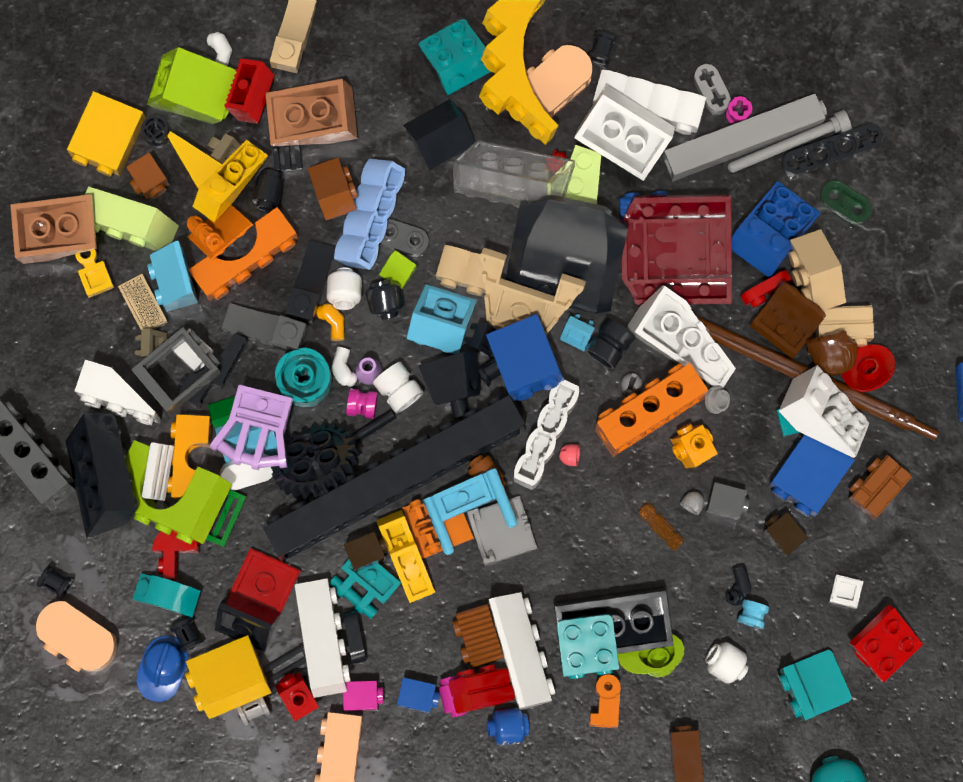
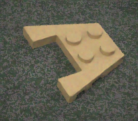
[480,248,586,335]

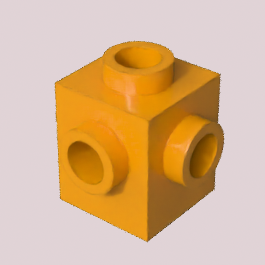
[670,423,718,468]

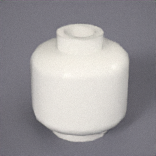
[326,267,362,310]
[705,642,748,684]

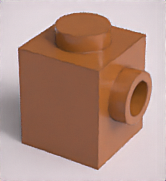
[126,153,169,199]

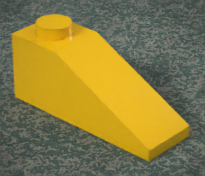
[167,131,222,189]

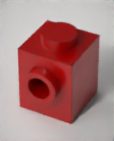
[275,672,319,721]

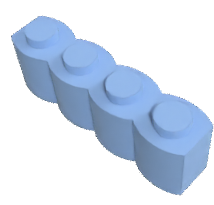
[334,159,405,270]

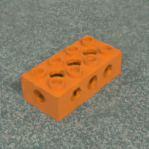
[595,363,709,457]

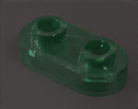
[820,181,872,225]

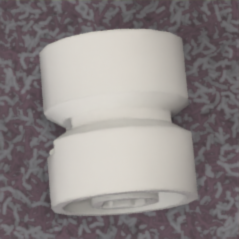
[373,362,424,414]

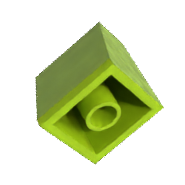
[147,47,237,124]

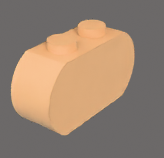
[526,45,592,118]
[36,601,117,672]

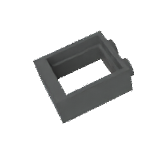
[131,327,221,415]

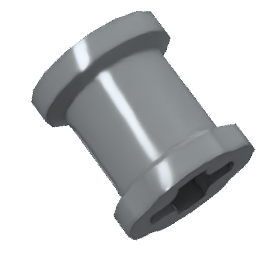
[237,697,271,726]

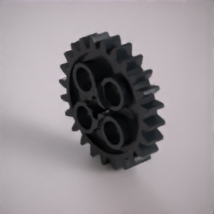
[271,422,359,499]

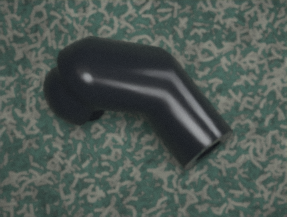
[726,566,751,606]

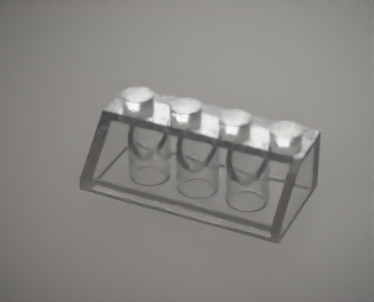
[453,140,575,208]

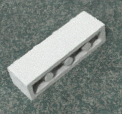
[295,579,350,698]

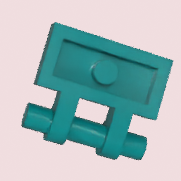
[329,560,402,619]

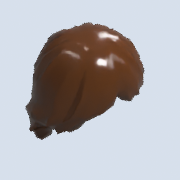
[806,330,858,376]

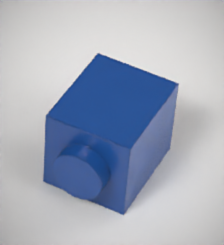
[397,678,440,713]

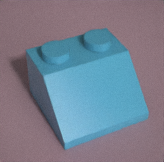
[147,241,198,312]
[407,284,477,354]

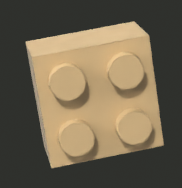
[788,229,846,311]

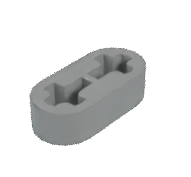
[694,64,731,115]

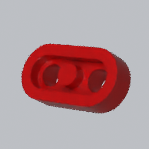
[740,270,793,308]

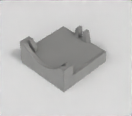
[467,496,537,566]

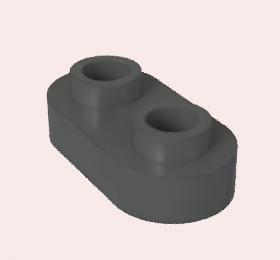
[380,219,429,257]

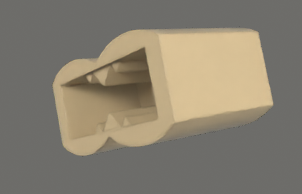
[436,245,485,296]

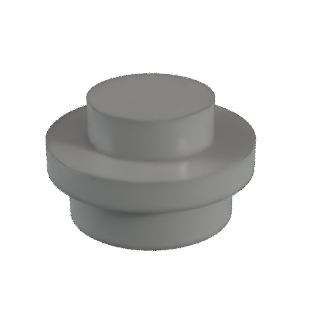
[705,386,730,414]

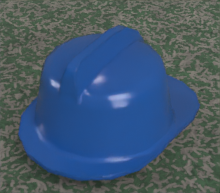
[136,636,188,702]

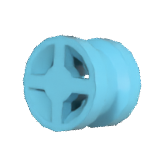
[737,600,770,629]

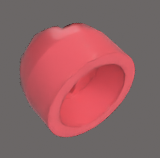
[559,444,580,467]

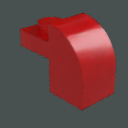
[152,531,200,581]

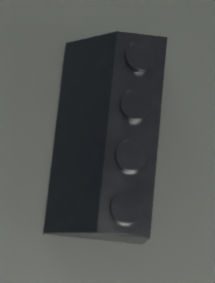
[65,413,138,538]
[553,586,674,654]

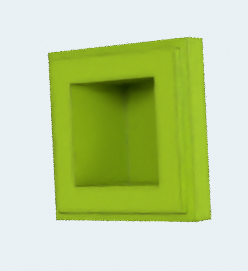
[379,250,417,290]

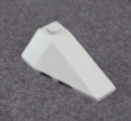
[626,286,736,388]

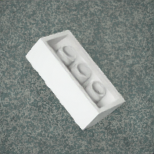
[489,592,555,710]

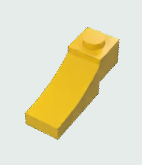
[376,510,435,603]

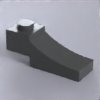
[221,303,308,351]

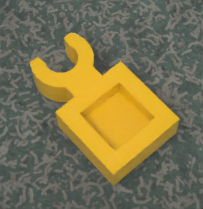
[75,249,114,298]

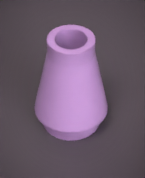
[355,358,383,385]

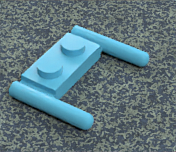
[423,468,517,555]

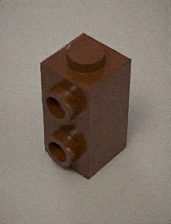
[669,726,704,782]

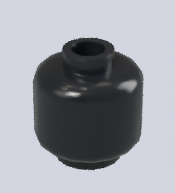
[365,278,404,320]

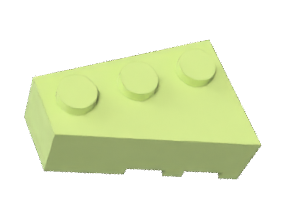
[85,186,179,251]

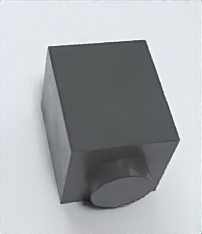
[706,483,750,520]

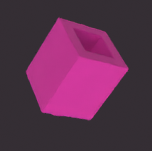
[343,681,383,711]

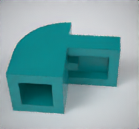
[132,573,201,617]

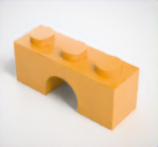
[167,415,212,500]

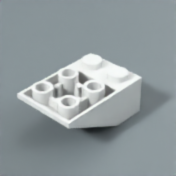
[75,360,161,426]
[779,365,869,458]

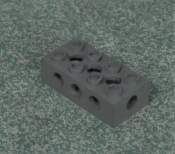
[0,400,76,511]

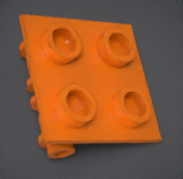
[187,205,253,260]
[402,495,474,559]

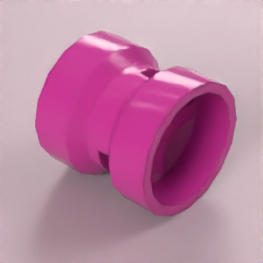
[347,388,378,419]

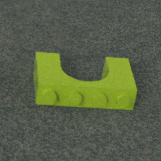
[126,440,232,545]

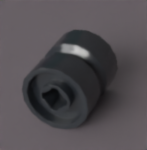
[585,318,636,369]

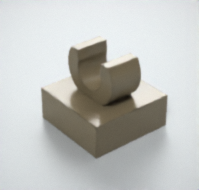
[207,133,241,164]
[135,329,167,360]

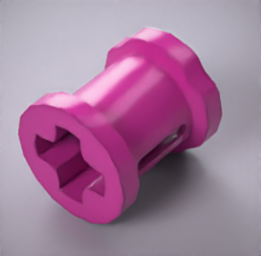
[726,96,752,125]

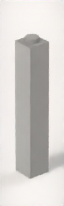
[663,94,827,182]

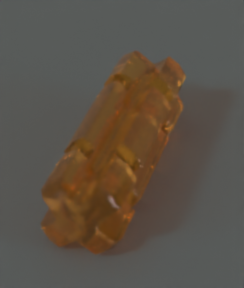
[639,503,684,551]

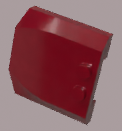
[622,194,732,305]

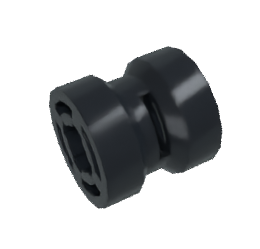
[141,115,170,148]

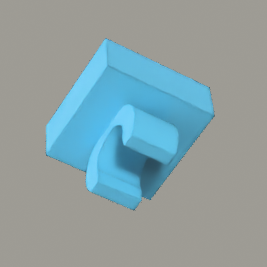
[560,314,595,351]

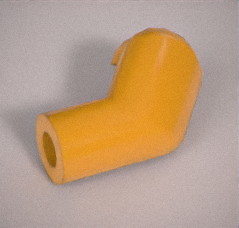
[316,303,344,341]

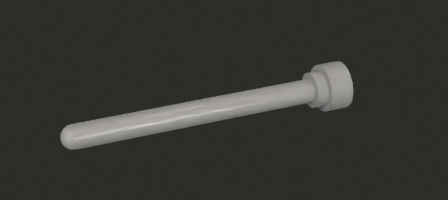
[728,109,852,173]

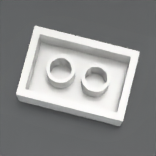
[574,84,675,181]

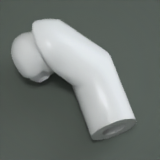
[207,32,232,66]
[331,347,357,387]

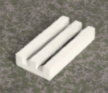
[142,442,174,501]

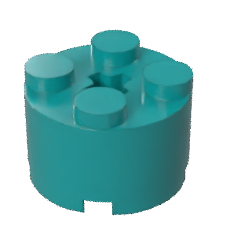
[275,348,332,407]

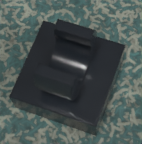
[464,321,496,358]

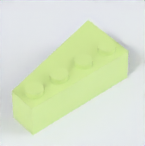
[557,145,601,204]

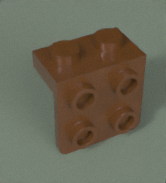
[750,282,826,359]

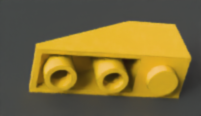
[193,140,268,222]

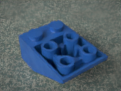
[732,181,821,278]

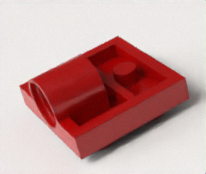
[849,605,923,683]

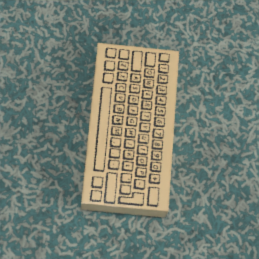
[118,274,168,330]

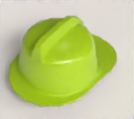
[618,634,685,677]

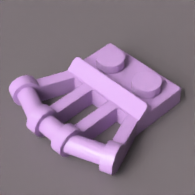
[210,385,293,470]

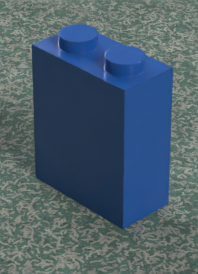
[486,314,564,401]
[769,434,855,517]

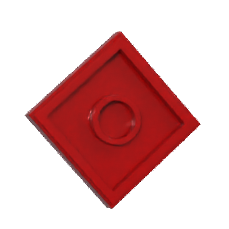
[231,548,301,620]

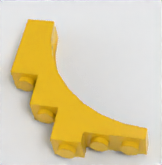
[479,0,559,145]

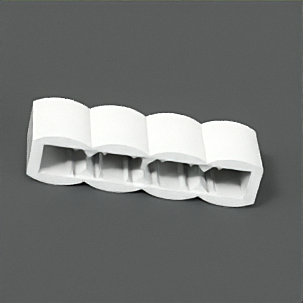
[593,70,706,135]
[514,380,579,490]

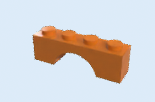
[188,207,298,301]

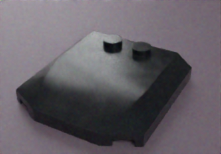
[505,195,629,314]

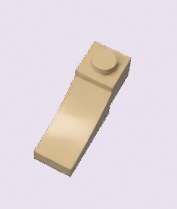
[270,0,317,74]

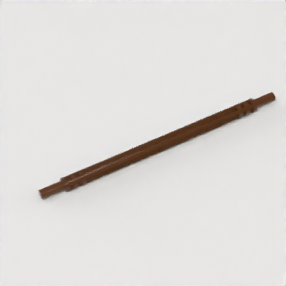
[695,315,939,441]

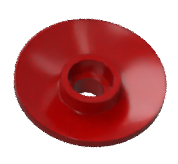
[842,344,896,392]

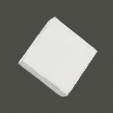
[829,574,863,609]

